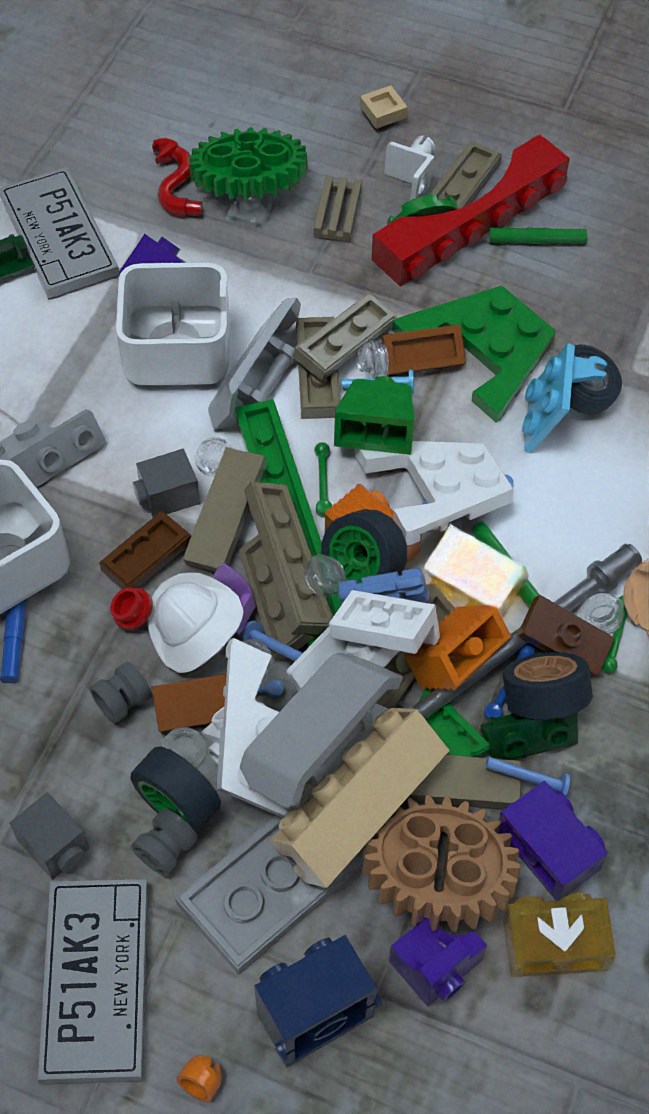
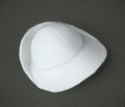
[147,573,244,673]

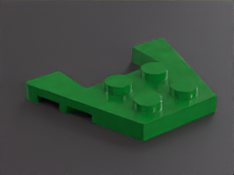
[392,285,556,423]

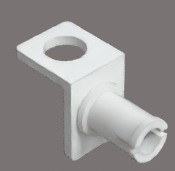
[384,136,435,200]

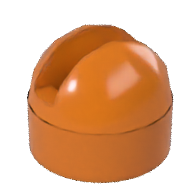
[176,1055,223,1102]

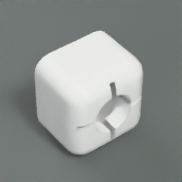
[116,263,230,385]
[0,460,70,614]

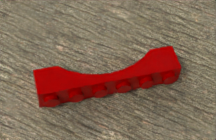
[371,134,570,287]

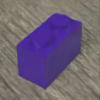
[499,780,608,903]

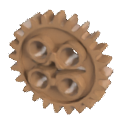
[362,795,521,932]

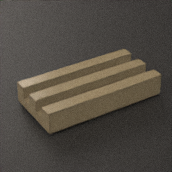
[314,175,362,242]

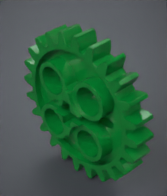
[189,127,308,200]

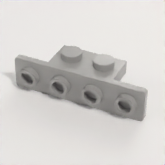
[0,409,106,488]

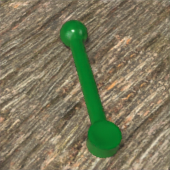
[314,442,332,518]
[602,595,628,674]

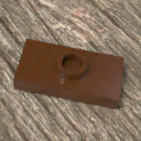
[99,511,191,589]
[517,595,615,678]

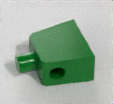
[334,376,414,455]

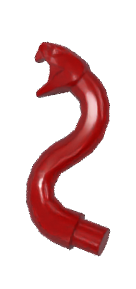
[152,138,203,217]

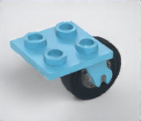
[522,343,622,453]

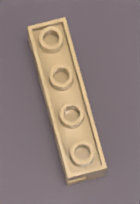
[269,708,450,888]

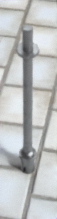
[395,543,642,720]

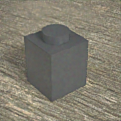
[132,448,200,518]
[9,792,89,880]

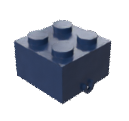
[254,935,382,1068]

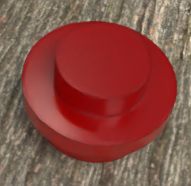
[110,587,153,630]

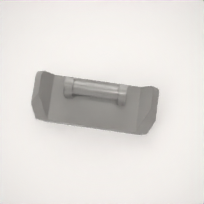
[208,298,301,430]
[240,653,403,808]

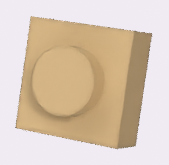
[360,85,408,129]

